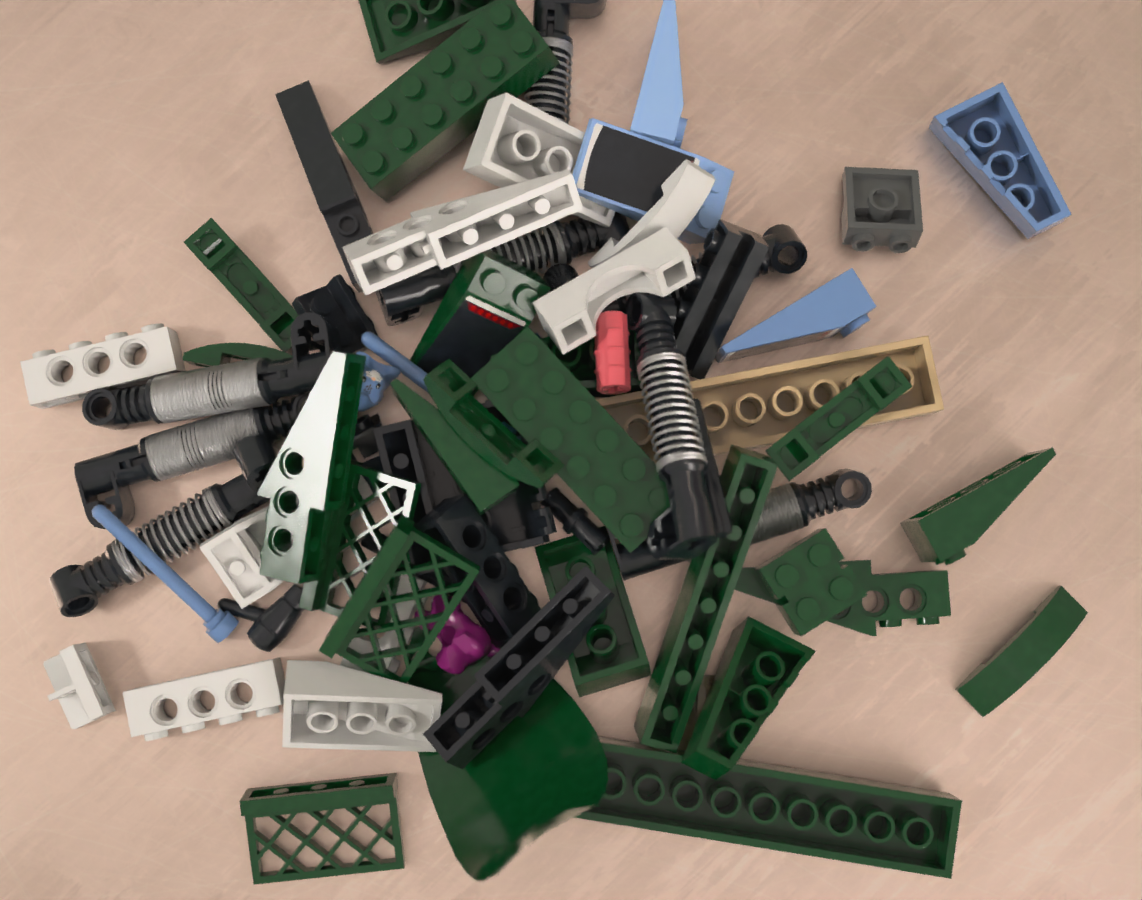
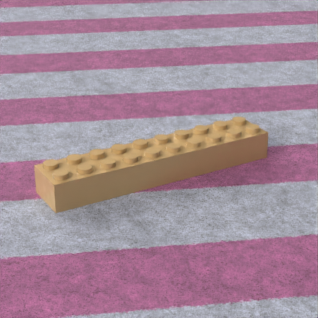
[596,335,944,464]

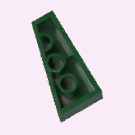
[681,616,816,780]

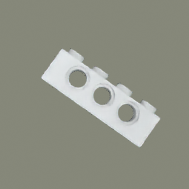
[20,323,186,409]
[123,657,285,741]

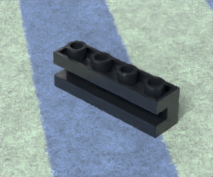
[673,219,770,379]

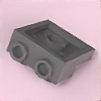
[841,167,923,253]

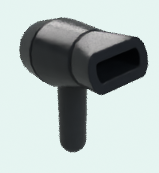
[217,584,305,652]

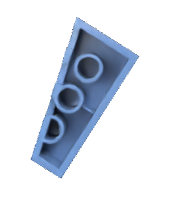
[928,82,1071,239]

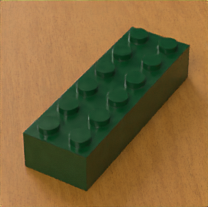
[331,0,560,201]
[471,326,670,553]

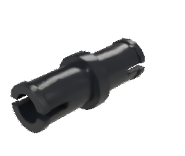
[540,487,610,555]

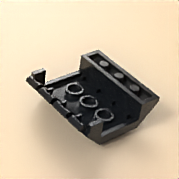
[373,400,557,576]

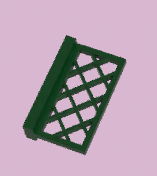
[299,460,421,626]
[319,514,481,684]
[239,773,405,885]

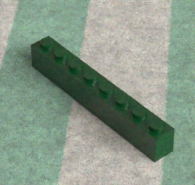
[634,444,778,753]

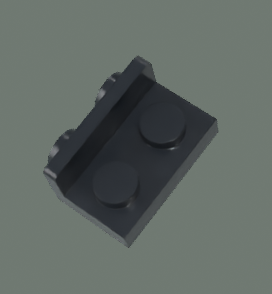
[292,274,378,354]

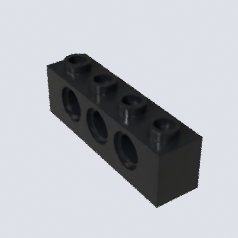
[414,493,541,648]

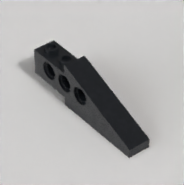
[275,80,374,293]
[423,566,615,770]

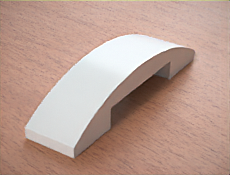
[588,159,716,268]

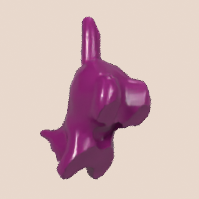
[414,594,500,674]

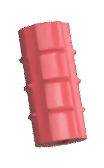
[593,311,632,395]

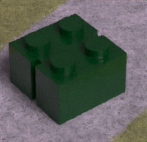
[754,528,867,637]

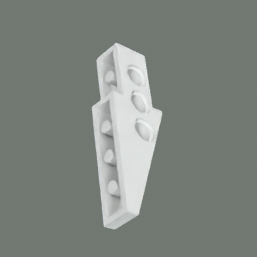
[342,170,583,296]

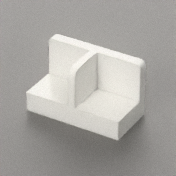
[43,643,116,729]

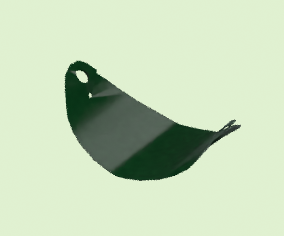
[408,626,609,882]

